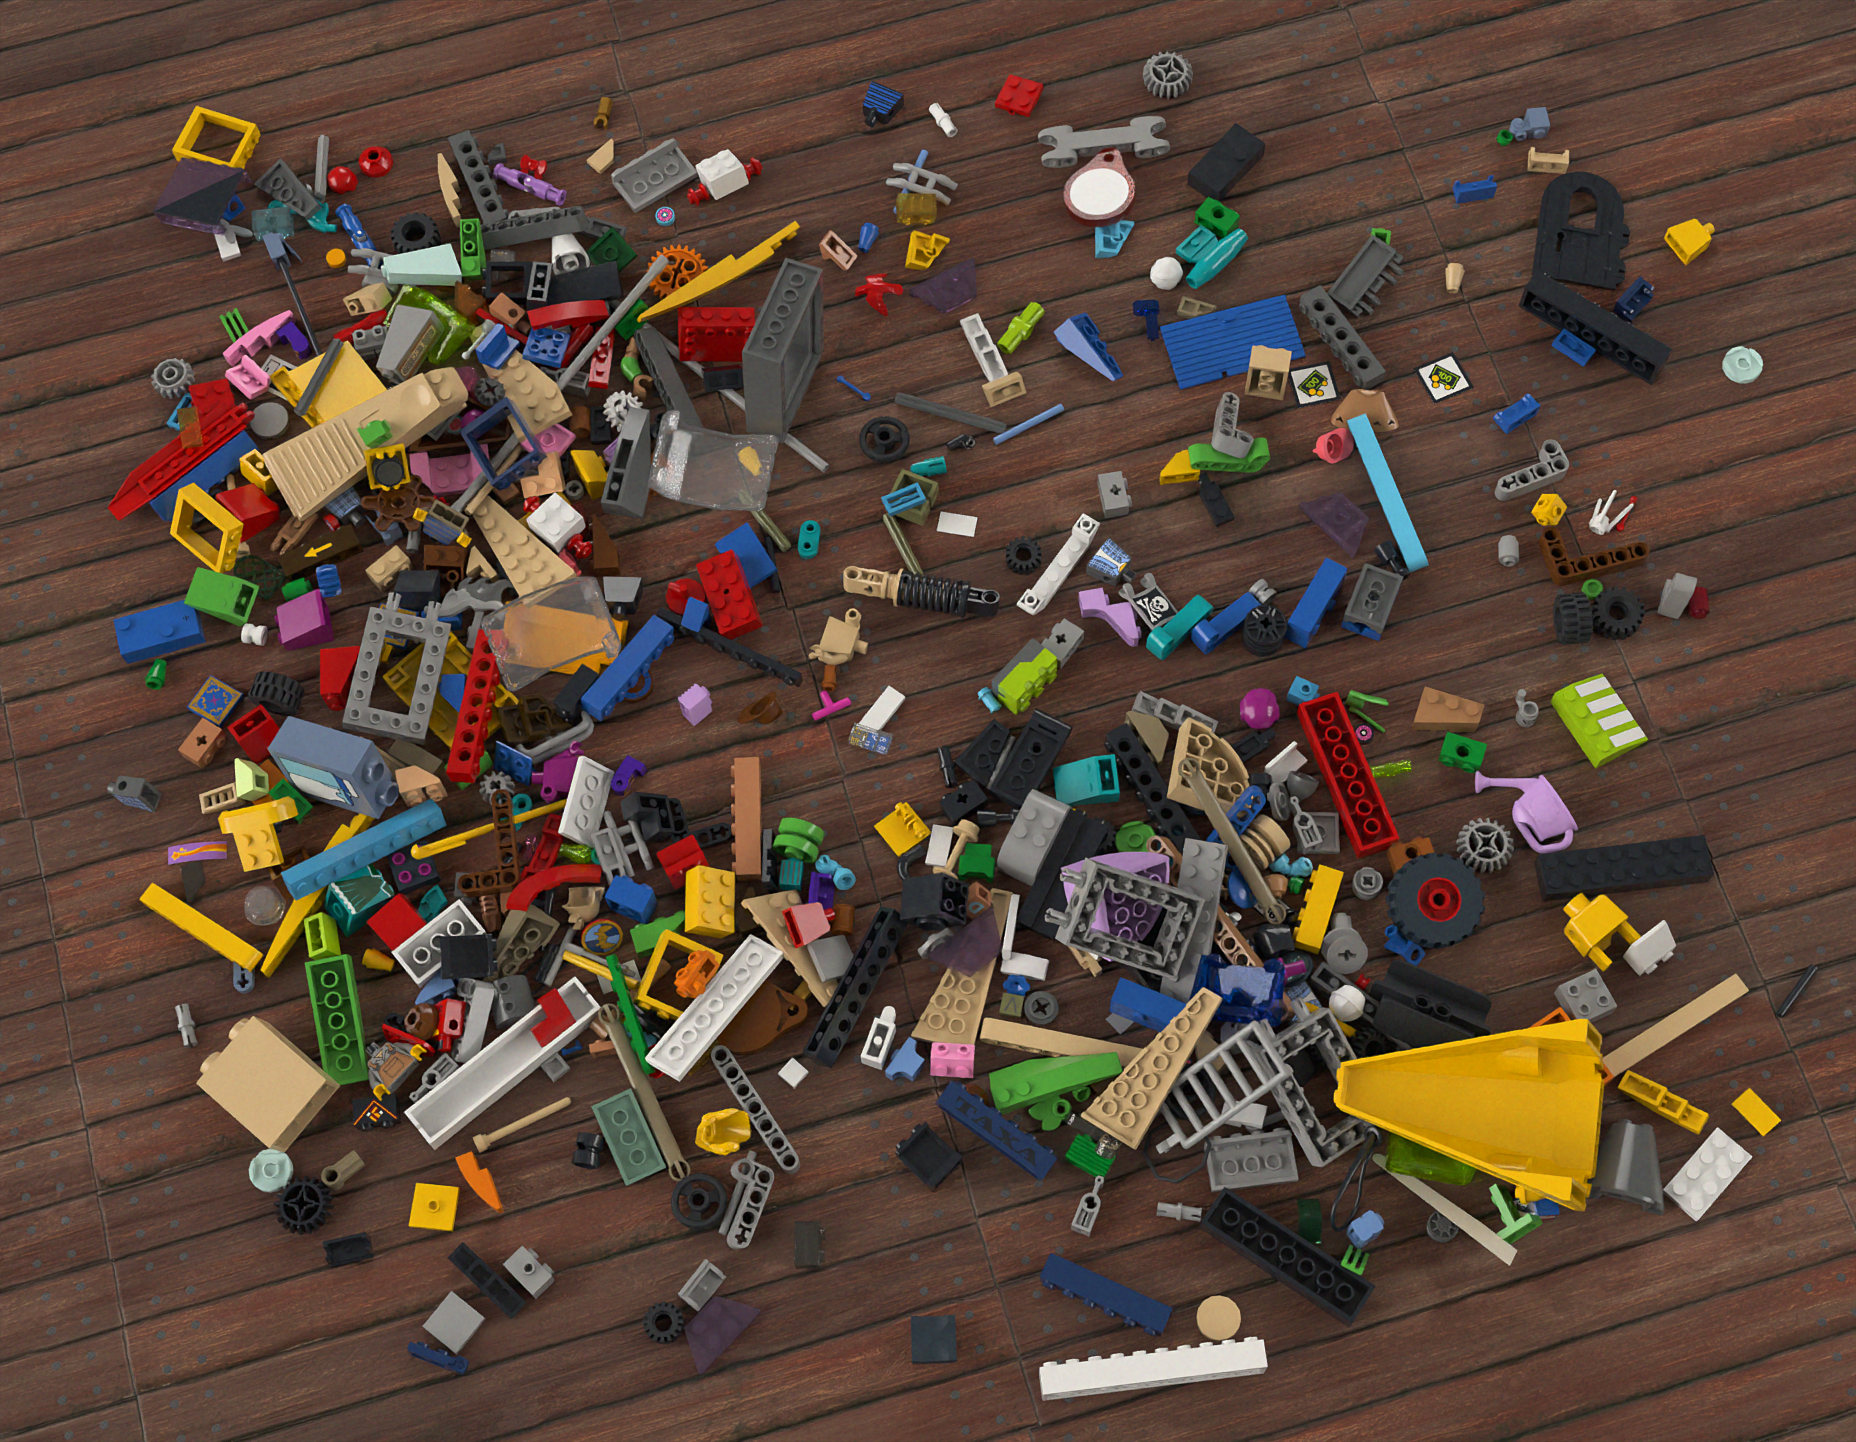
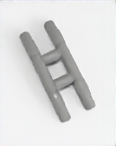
[886,163,958,206]
[348,248,416,287]
[603,811,655,878]

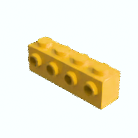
[1292,864,1344,955]

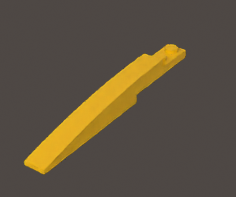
[637,221,800,323]
[261,813,375,978]

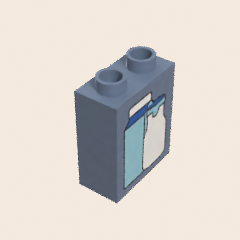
[268,716,399,819]

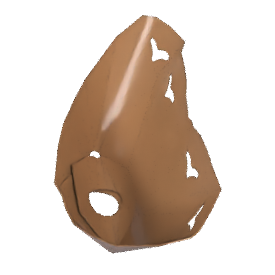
[1331,389,1399,432]

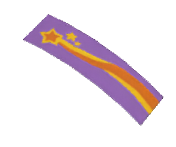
[168,841,227,865]

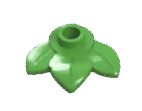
[1028,1095,1072,1131]

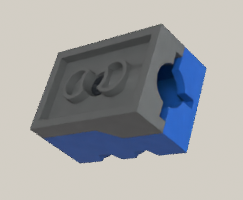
[1341,563,1403,641]

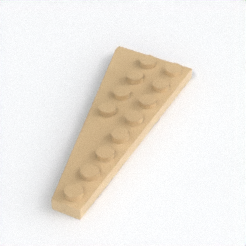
[467,489,578,609]
[911,888,1013,1045]
[1081,987,1223,1150]

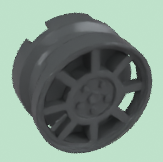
[1426,1210,1459,1243]

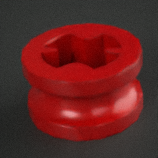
[1354,973,1371,991]

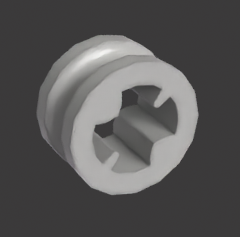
[565,480,584,500]

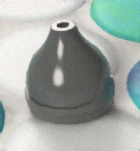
[1287,771,1319,805]

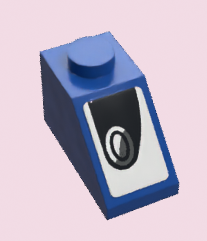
[1513,1198,1560,1220]

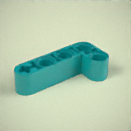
[1146,594,1214,661]

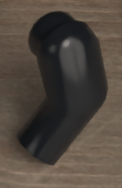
[946,434,976,451]

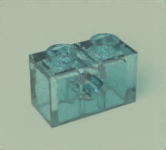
[252,206,295,240]

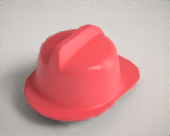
[1313,428,1354,464]

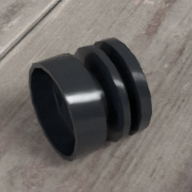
[1242,605,1287,657]

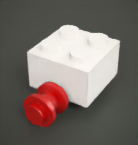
[687,149,763,207]
[523,493,592,559]

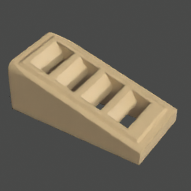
[199,782,246,814]

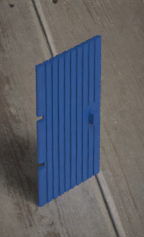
[1160,294,1306,390]

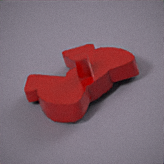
[520,155,547,180]

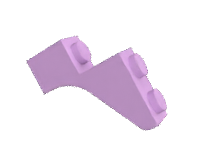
[1078,588,1141,647]

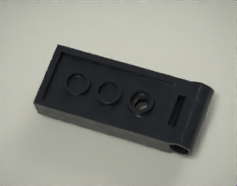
[989,708,1073,810]

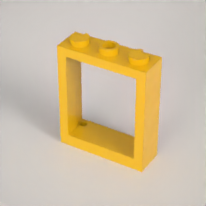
[172,106,261,177]
[170,483,243,573]
[633,929,723,1021]

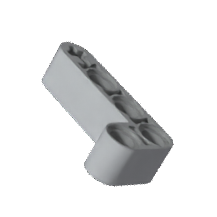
[1211,392,1254,458]
[1495,439,1569,501]
[1658,573,1697,619]
[451,978,495,1063]
[727,1158,774,1250]

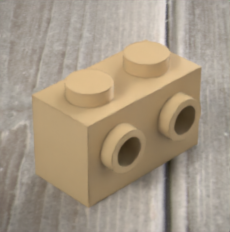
[366,545,413,593]

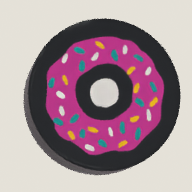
[1354,723,1374,745]

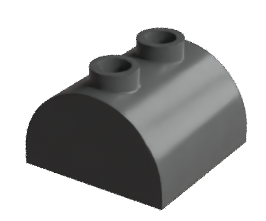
[491,975,535,1030]

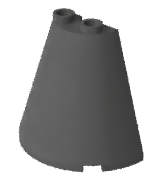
[1587,1119,1665,1216]

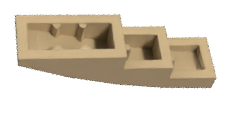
[438,153,462,228]

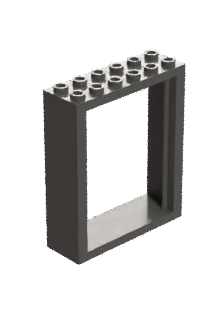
[742,258,824,443]

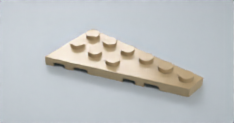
[741,889,838,1007]

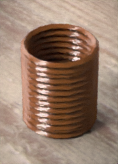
[569,406,591,438]
[830,904,855,936]

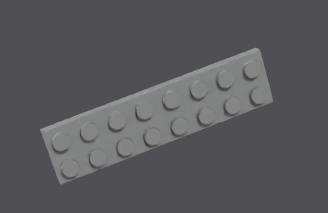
[1160,838,1228,1004]

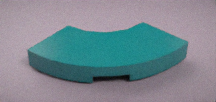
[418,884,449,923]

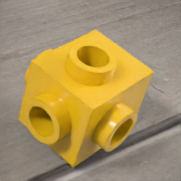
[1531,494,1567,526]

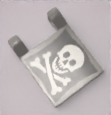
[1119,573,1178,631]

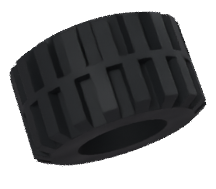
[391,212,442,254]
[1553,592,1593,645]
[248,671,305,716]

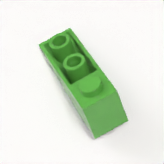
[460,218,486,281]
[630,910,685,959]

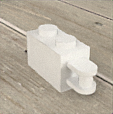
[861,1006,896,1070]

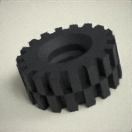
[1591,586,1645,640]

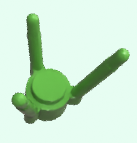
[1345,690,1389,733]

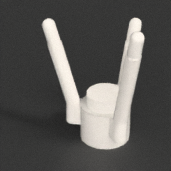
[1589,490,1634,535]

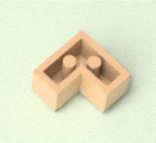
[520,450,566,498]

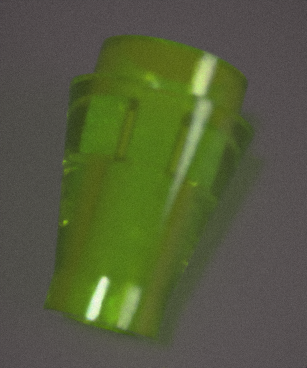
[559,843,592,864]

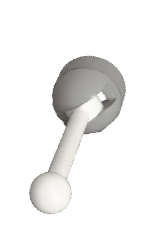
[462,319,496,359]

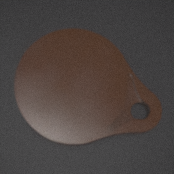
[714,979,809,1055]

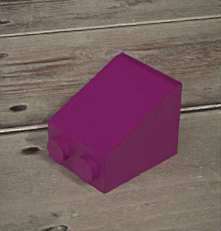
[275,589,334,651]

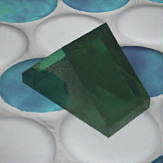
[1297,1199,1322,1243]

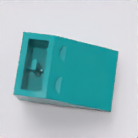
[1053,754,1120,806]

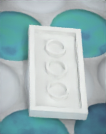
[558,756,614,848]
[1663,1127,1752,1221]

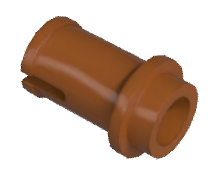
[821,664,837,692]

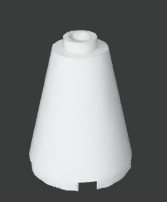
[552,233,590,275]

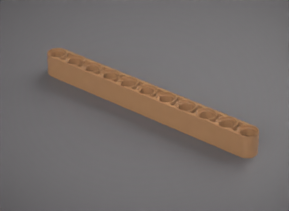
[1146,836,1296,1021]

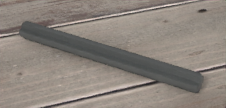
[895,392,1007,434]

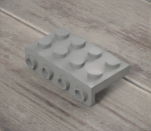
[611,138,698,213]
[1204,1128,1299,1193]

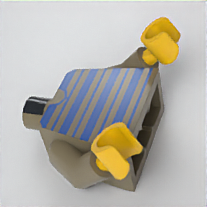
[413,499,472,548]

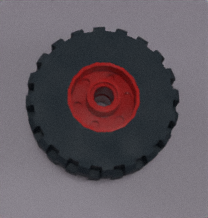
[1386,853,1485,949]

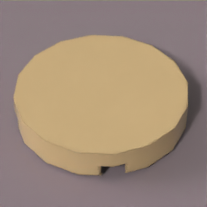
[1196,1295,1241,1341]

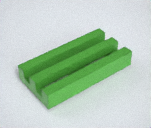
[219,308,249,343]
[1341,1244,1370,1275]

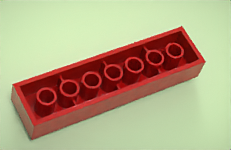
[1297,692,1400,859]

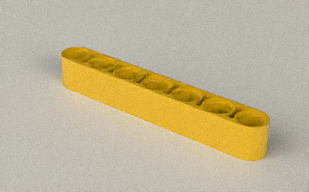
[139,883,263,972]

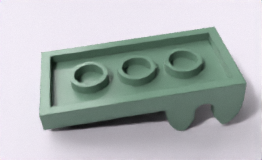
[591,1088,666,1186]

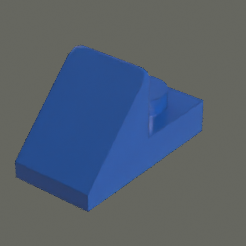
[681,597,711,632]

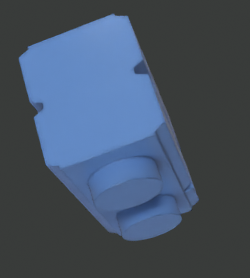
[1346,1210,1384,1249]

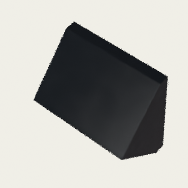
[394,570,441,610]

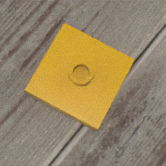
[409,1183,460,1232]

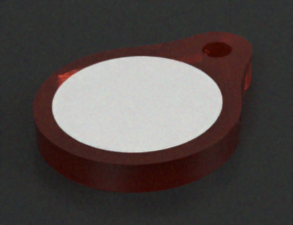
[1063,148,1136,227]

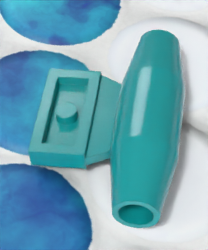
[1176,225,1248,289]

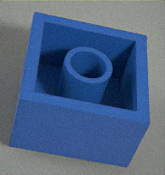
[605,875,658,924]

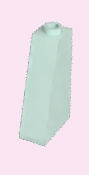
[381,243,462,286]

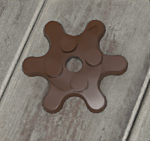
[361,475,435,532]

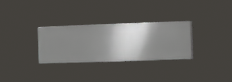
[1131,691,1218,733]

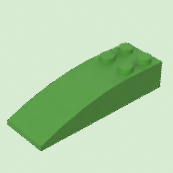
[305,954,369,1086]

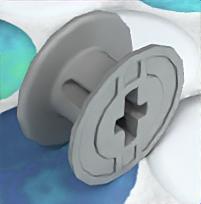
[1321,927,1368,974]

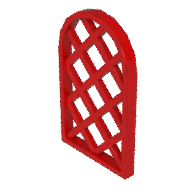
[382,1024,435,1057]

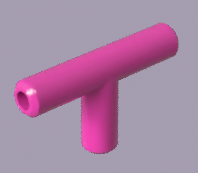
[812,690,851,720]

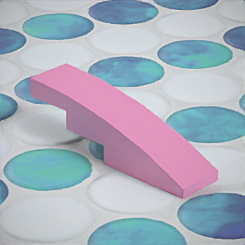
[223,310,296,366]

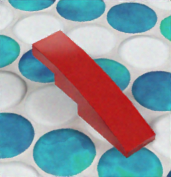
[527,300,609,331]

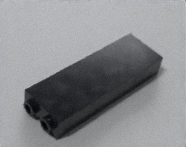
[1016,809,1108,942]

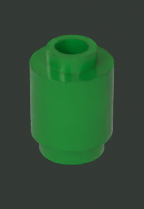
[282,577,313,602]

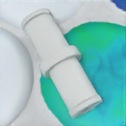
[929,103,958,137]

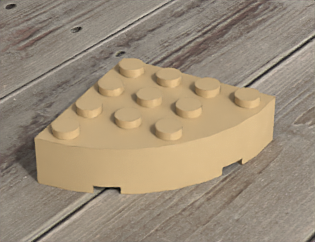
[1167,717,1253,817]

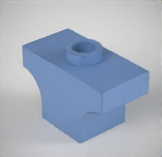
[885,1037,925,1082]

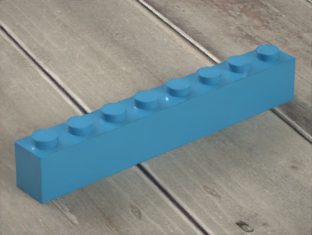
[281,799,446,901]

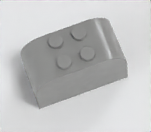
[997,789,1071,886]

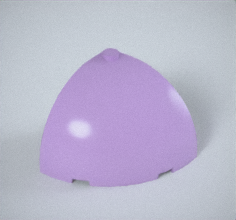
[1061,852,1170,962]

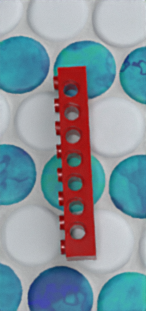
[446,629,508,783]

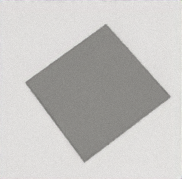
[1106,1013,1134,1034]

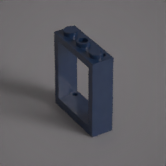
[460,396,547,491]

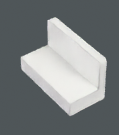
[1264,741,1308,784]

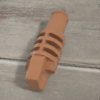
[479,879,501,933]

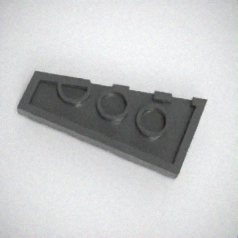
[254,158,322,220]

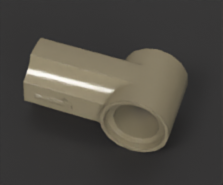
[321,1150,366,1191]

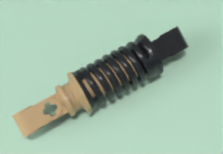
[843,566,1000,618]

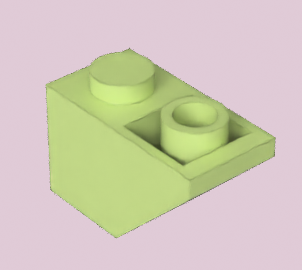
[235,758,269,801]

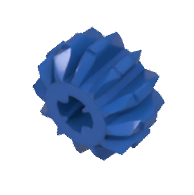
[316,564,342,598]

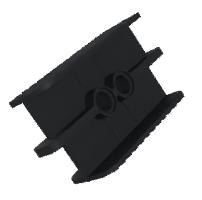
[1369,959,1492,1048]

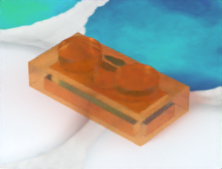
[177,406,203,449]

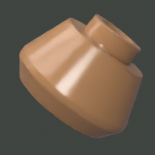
[1263,874,1288,900]

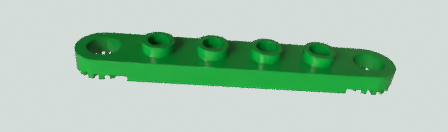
[606,954,655,1075]

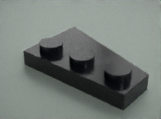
[954,718,1010,789]

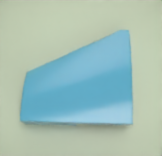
[1095,220,1134,258]

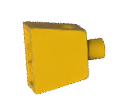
[1664,219,1715,265]

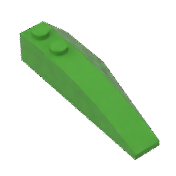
[989,1052,1123,1115]

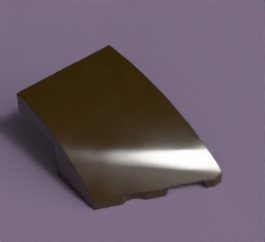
[496,694,569,746]

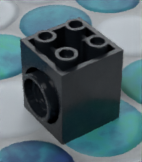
[900,872,969,931]

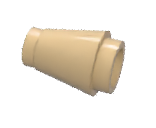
[1445,263,1465,293]

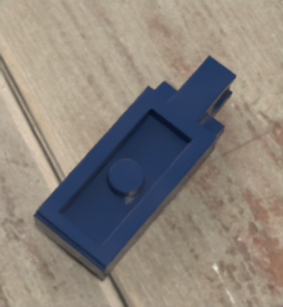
[407,1341,470,1375]

